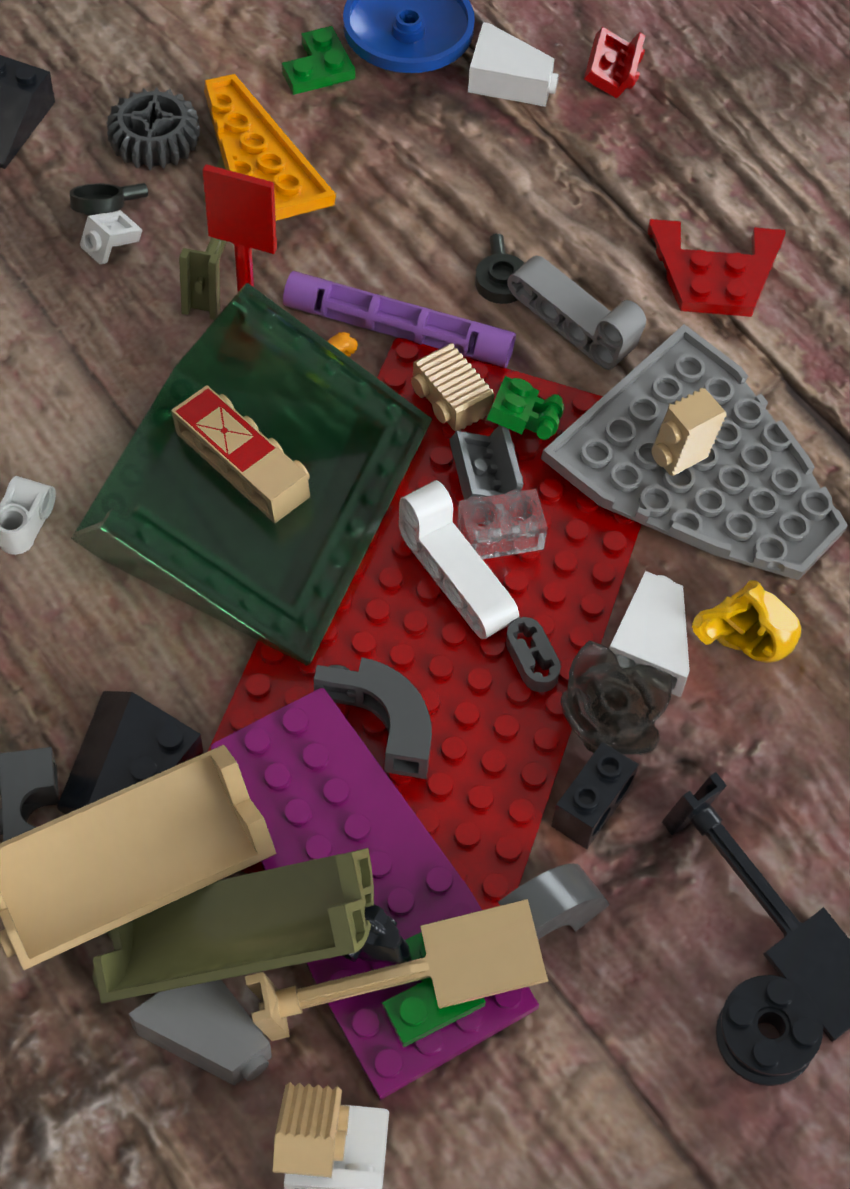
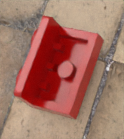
[584,26,645,99]

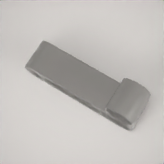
[507,255,646,370]

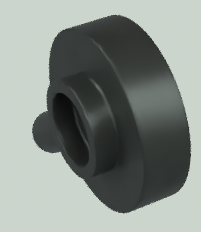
[70,183,148,216]
[475,234,525,304]

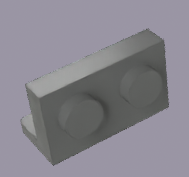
[449,425,523,509]

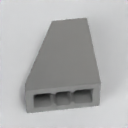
[129,980,272,1086]

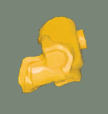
[692,580,802,663]

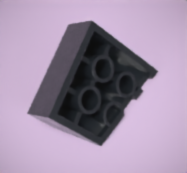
[57,691,204,814]

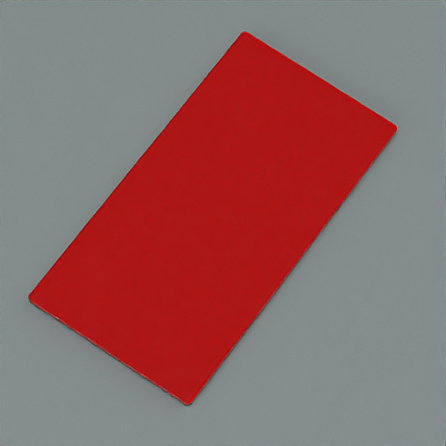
[207,338,642,910]

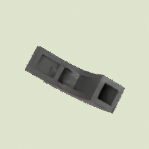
[314,657,432,779]
[498,863,610,940]

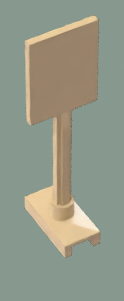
[245,899,548,1041]

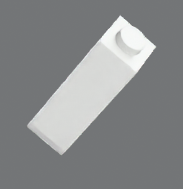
[468,22,559,107]
[605,571,690,697]

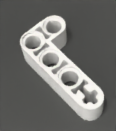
[399,480,520,639]

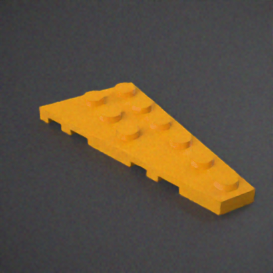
[204,74,336,221]

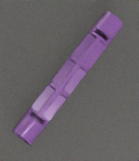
[283,271,516,368]

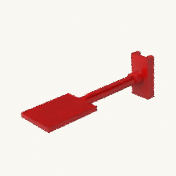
[202,164,279,369]

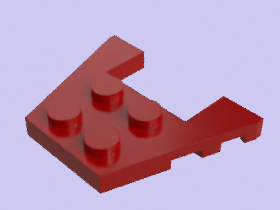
[648,219,786,317]

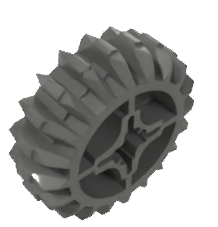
[107,87,200,170]

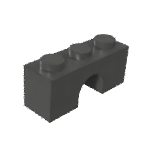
[0,747,59,842]

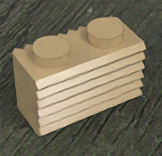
[411,343,494,432]
[651,388,727,476]
[272,1082,350,1178]

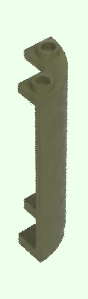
[93,848,374,1003]

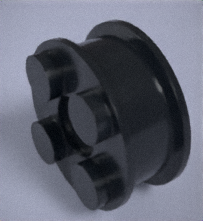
[716,975,823,1086]

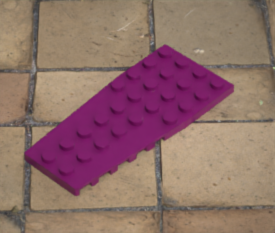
[211,688,539,1100]

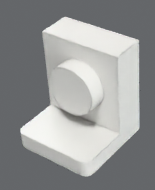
[80,210,142,264]

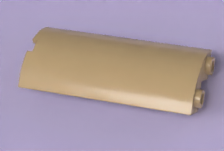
[0,745,277,970]

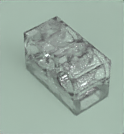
[457,489,548,559]

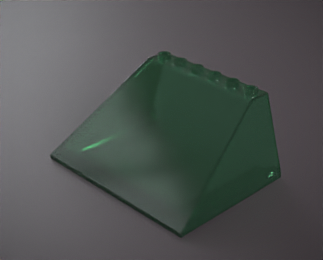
[71,283,432,666]

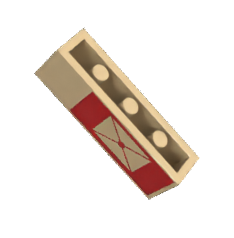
[171,385,311,523]

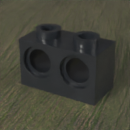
[551,742,639,849]

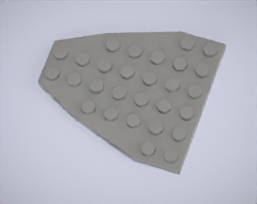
[541,324,848,580]

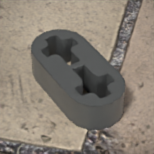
[505,617,561,692]

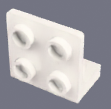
[284,1105,389,1189]

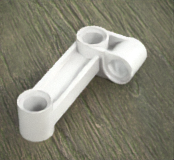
[0,476,56,555]

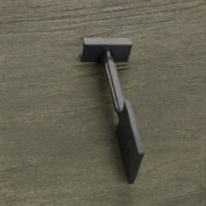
[662,772,850,1042]

